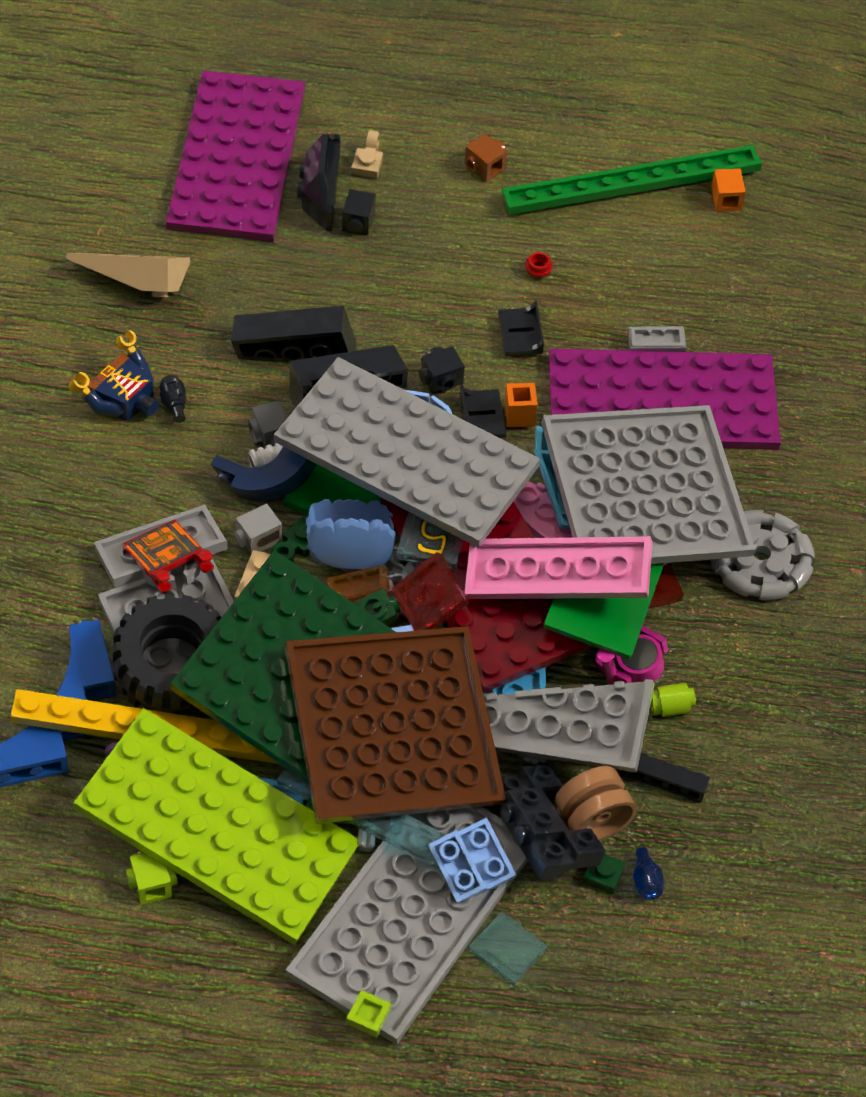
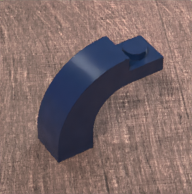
[211,447,317,501]

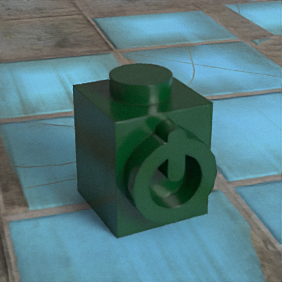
[353,588,401,627]

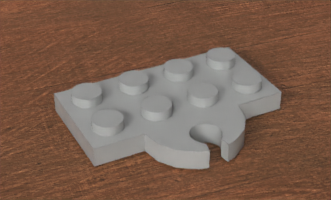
[94,505,228,589]

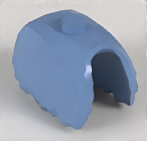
[306,498,395,573]

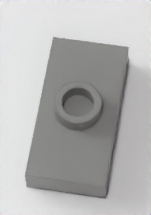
[627,326,687,352]

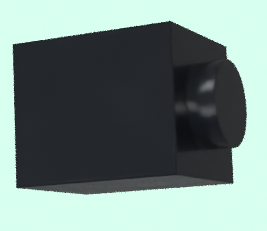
[342,189,376,235]

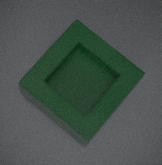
[583,854,626,895]

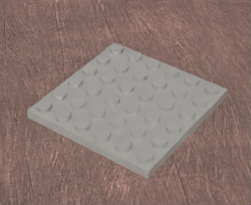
[541,405,756,564]

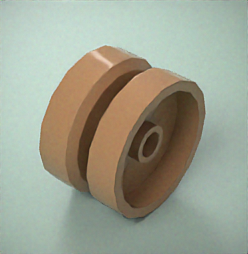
[555,766,638,841]

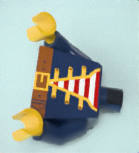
[69,330,159,420]

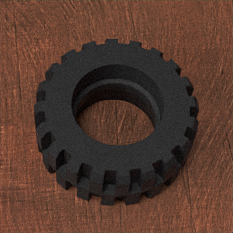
[112,594,222,716]

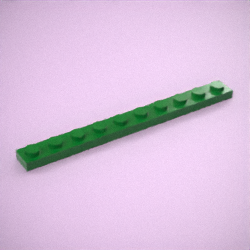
[501,145,762,215]

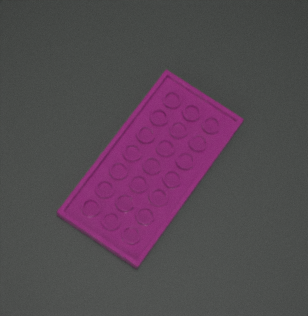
[166,70,305,242]
[548,348,781,450]

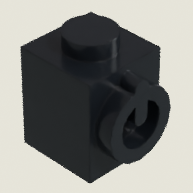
[419,346,465,394]

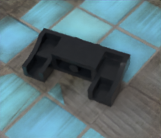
[494,764,606,881]

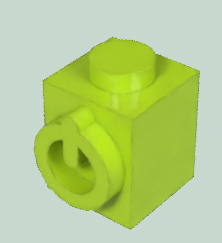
[126,851,178,905]

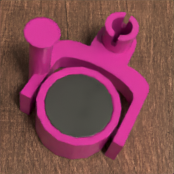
[595,625,668,685]

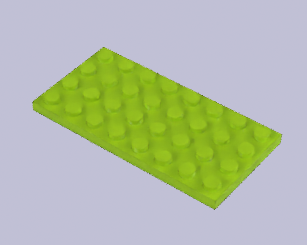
[72,708,358,945]

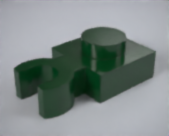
[272,517,310,562]

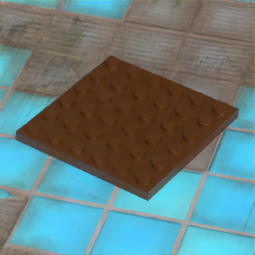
[284,626,506,824]

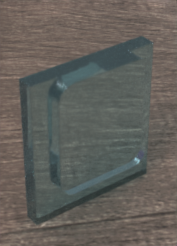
[469,911,548,985]

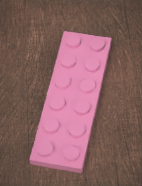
[464,536,653,599]

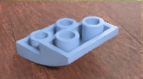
[428,817,517,903]

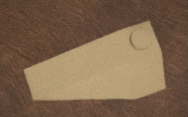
[66,253,190,297]

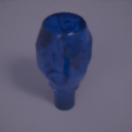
[633,847,665,900]

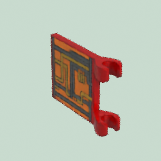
[122,519,214,593]

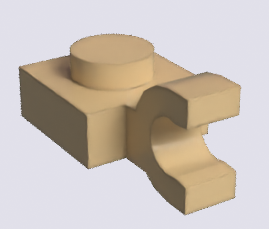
[352,130,383,179]

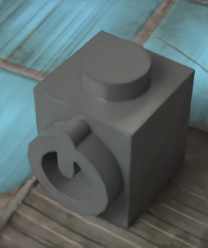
[247,400,290,449]

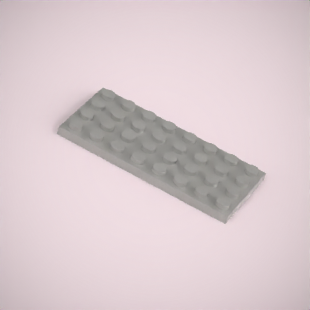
[274,357,540,548]
[286,807,528,1045]

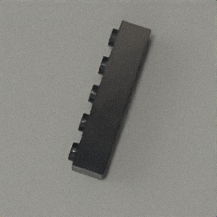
[616,753,710,803]

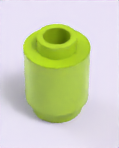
[650,682,696,717]

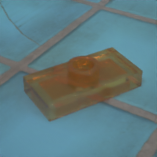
[328,564,390,603]

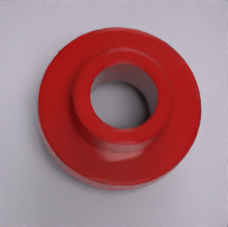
[525,252,553,278]

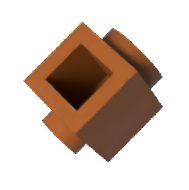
[464,134,507,182]

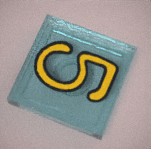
[397,511,464,570]

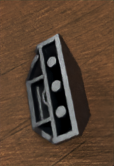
[297,134,341,231]

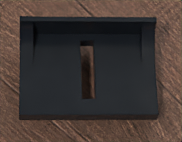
[498,300,544,356]
[459,384,506,438]

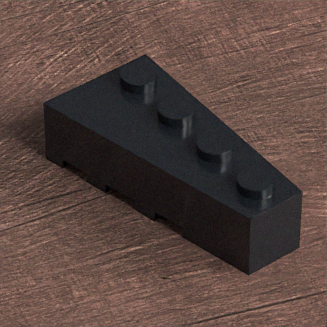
[231,305,356,362]
[289,345,408,408]

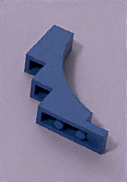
[0,619,116,788]

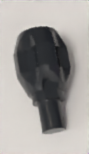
[159,375,186,423]

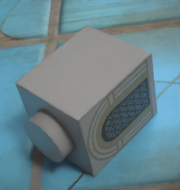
[234,503,282,555]

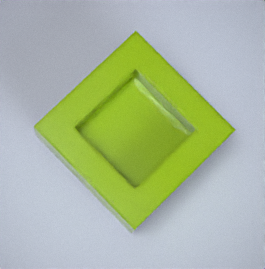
[346,990,392,1037]

